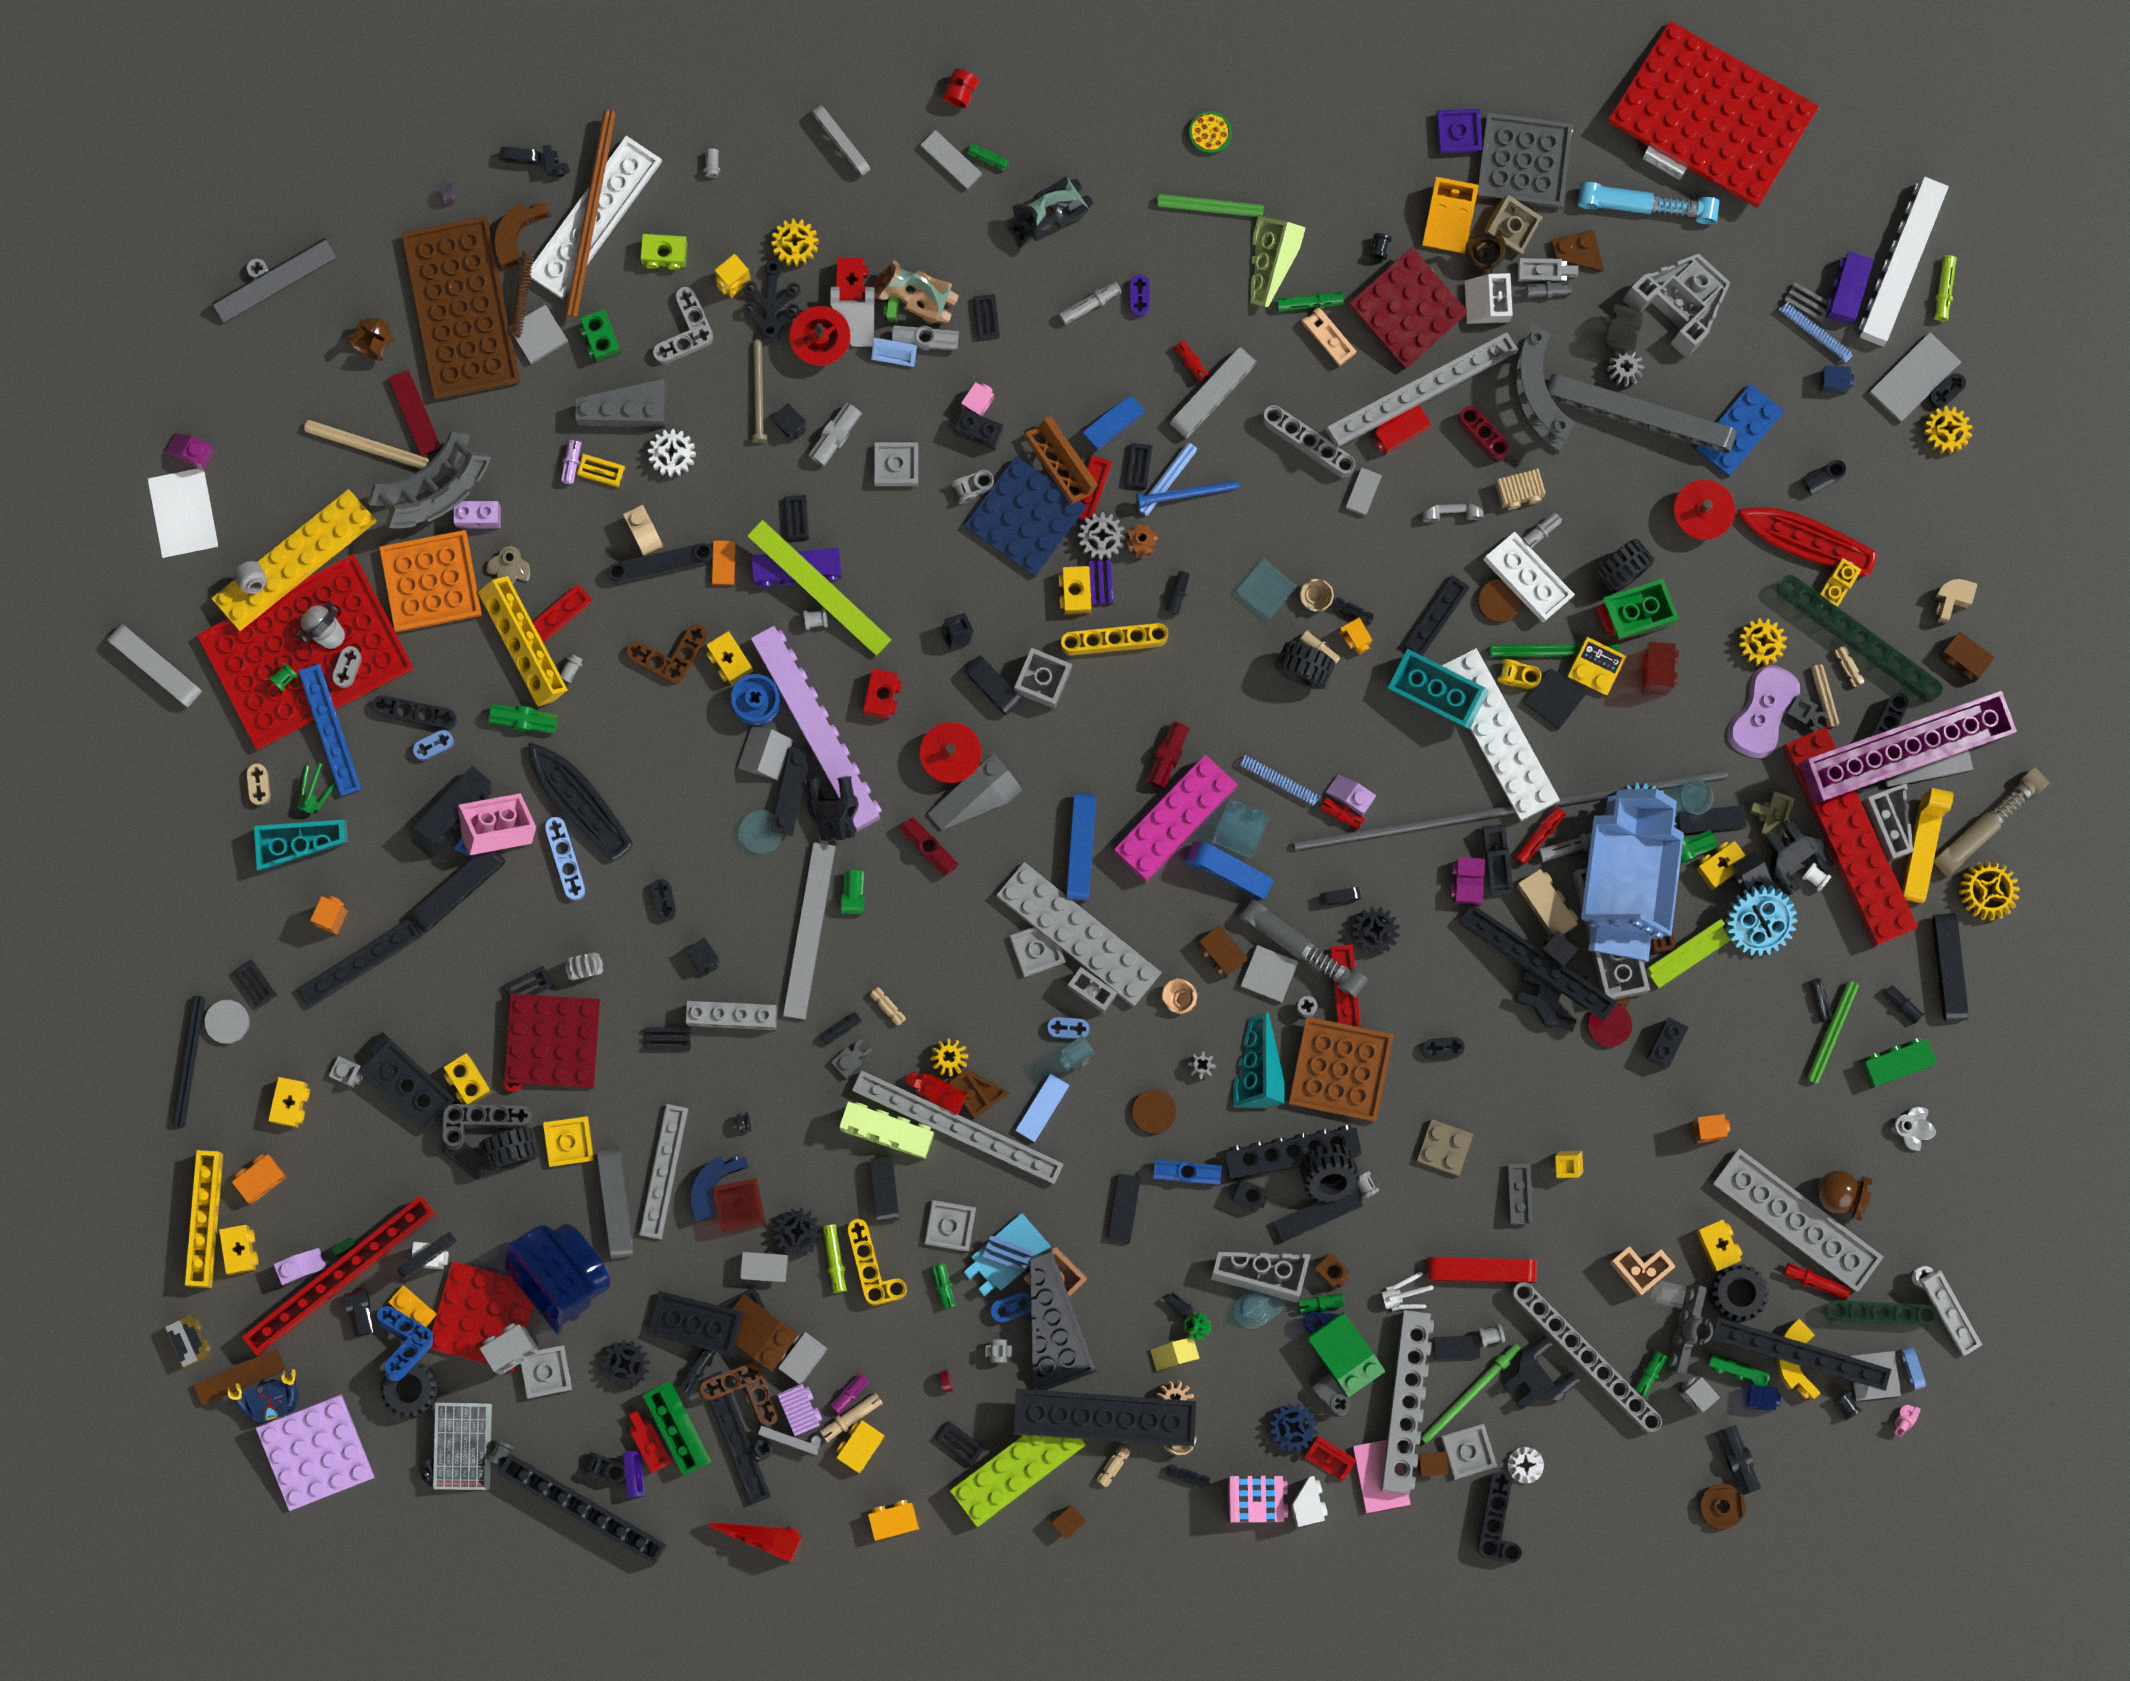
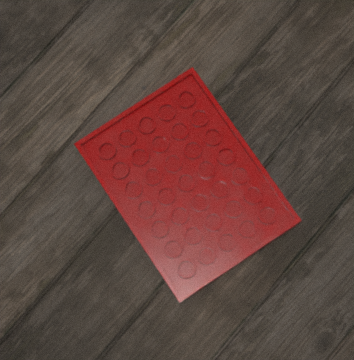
[1608,21,1819,209]
[197,554,414,751]

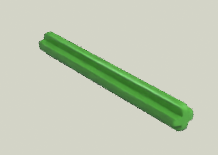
[1157,194,1264,217]
[1807,981,1859,1084]

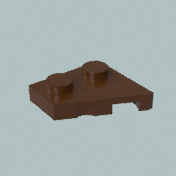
[1551,230,1604,272]
[949,1069,1010,1119]

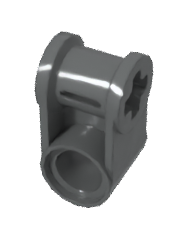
[1311,1373,1351,1416]

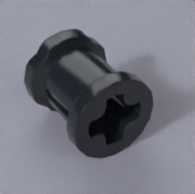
[1369,233,1393,260]
[1833,1391,1862,1421]

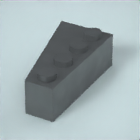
[575,379,666,427]

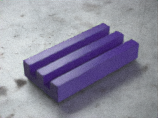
[1089,560,1113,605]
[623,1451,645,1498]

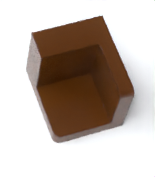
[1418,1451,1448,1477]
[1051,1505,1086,1539]

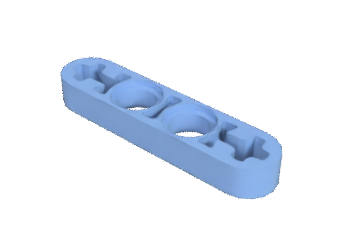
[545,817,585,901]

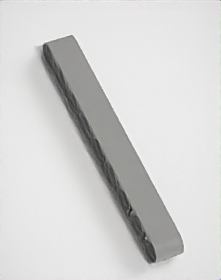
[1512,1282,1662,1433]

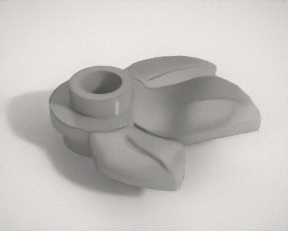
[1894,1107,1936,1151]

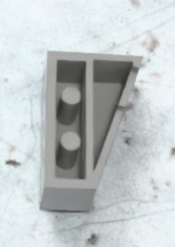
[1861,783,1913,862]

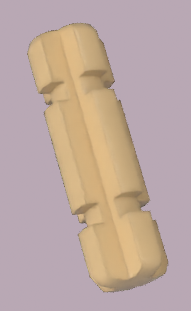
[1834,646,1864,688]
[870,987,906,1026]
[1097,1445,1130,1487]

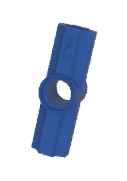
[1153,1159,1222,1185]

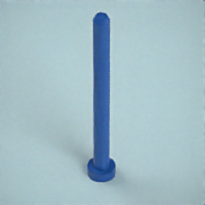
[1136,481,1239,508]

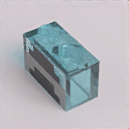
[1060,1035,1096,1074]

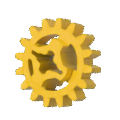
[771,219,819,267]
[1924,406,1973,454]
[1738,618,1787,666]

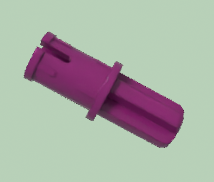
[830,1373,869,1415]

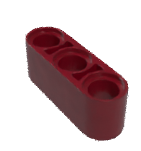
[1458,406,1509,462]

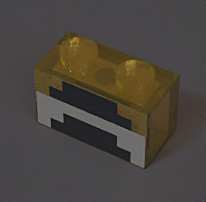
[165,1315,212,1369]

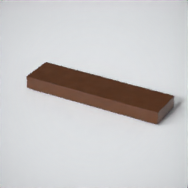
[193,1349,286,1406]

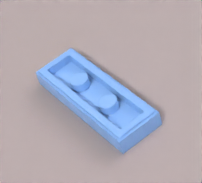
[1016,1074,1069,1143]

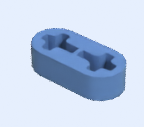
[413,730,454,761]
[1048,1017,1090,1040]
[1901,1346,1926,1390]

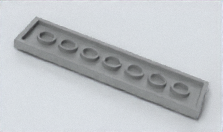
[996,862,1162,1008]
[1712,1148,1884,1293]

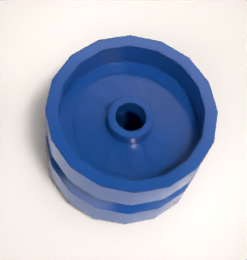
[731,674,781,727]

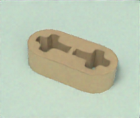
[247,764,271,806]

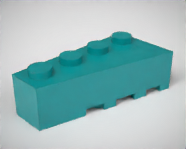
[254,820,348,871]

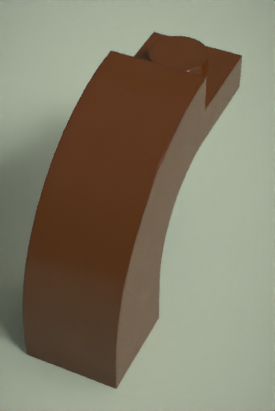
[495,203,551,271]

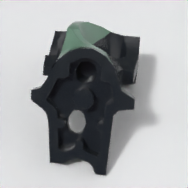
[1008,176,1093,248]

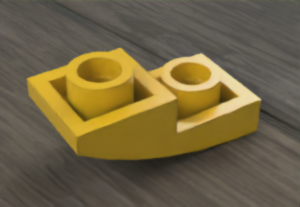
[1817,558,1862,609]

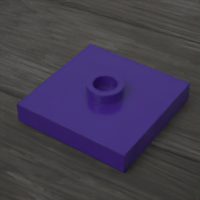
[1436,108,1483,154]

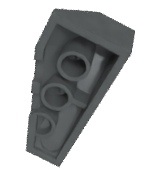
[927,754,1023,831]

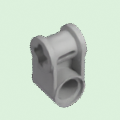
[951,470,995,504]

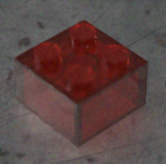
[1642,642,1679,695]
[713,1178,767,1233]

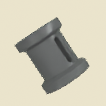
[486,1438,514,1467]

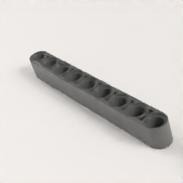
[1547,374,1737,453]

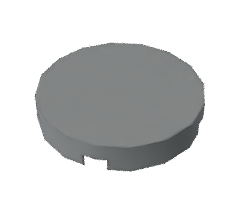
[205,1000,250,1044]

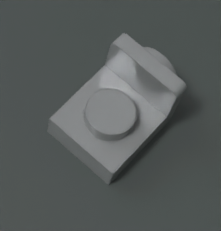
[329,1056,363,1088]

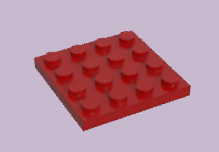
[430,1261,539,1372]

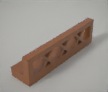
[1024,416,1098,504]

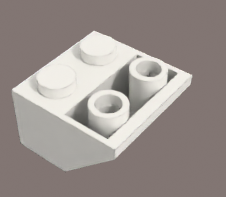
[1464,273,1512,324]
[1291,1476,1328,1527]

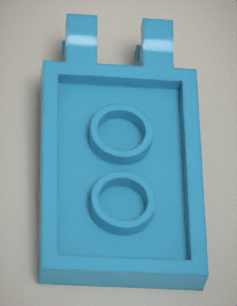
[964,1213,1051,1297]

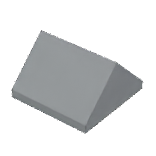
[738,726,794,782]

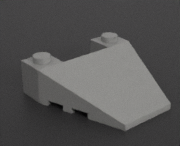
[1623,253,1730,358]

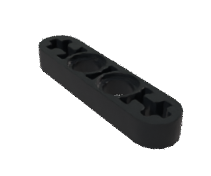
[372,695,457,730]

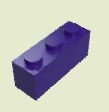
[1825,251,1874,325]

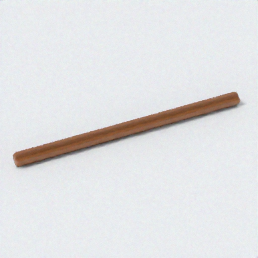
[565,109,616,318]

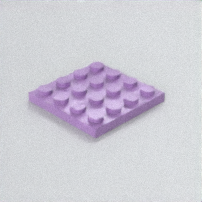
[256,1393,375,1511]

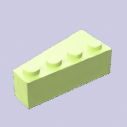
[840,1102,934,1160]

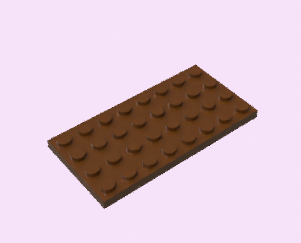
[402,216,521,400]

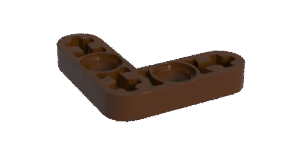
[627,624,707,684]
[698,1364,778,1427]

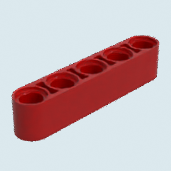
[1427,1257,1537,1283]

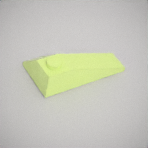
[1250,216,1305,307]

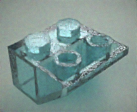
[1212,799,1271,859]

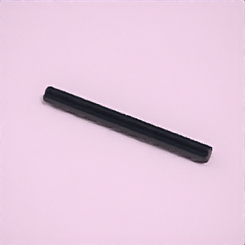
[172,996,205,1127]

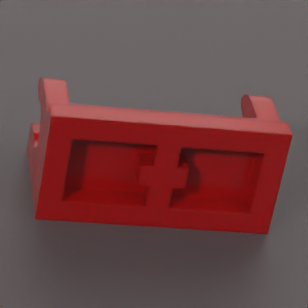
[1304,1436,1357,1482]

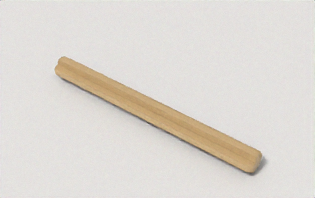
[304,420,429,470]

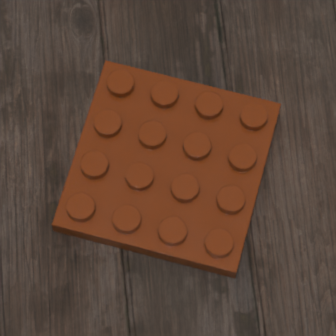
[1289,1016,1394,1122]

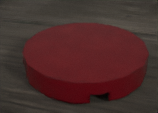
[1587,1004,1633,1048]

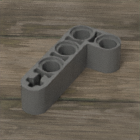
[443,1104,533,1150]

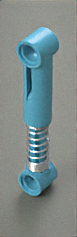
[1578,182,1719,224]

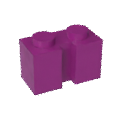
[1451,857,1485,906]

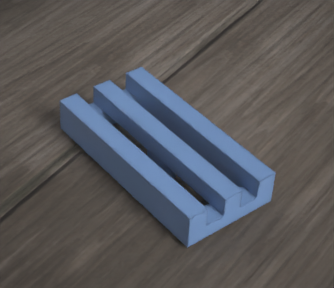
[982,1236,1032,1273]

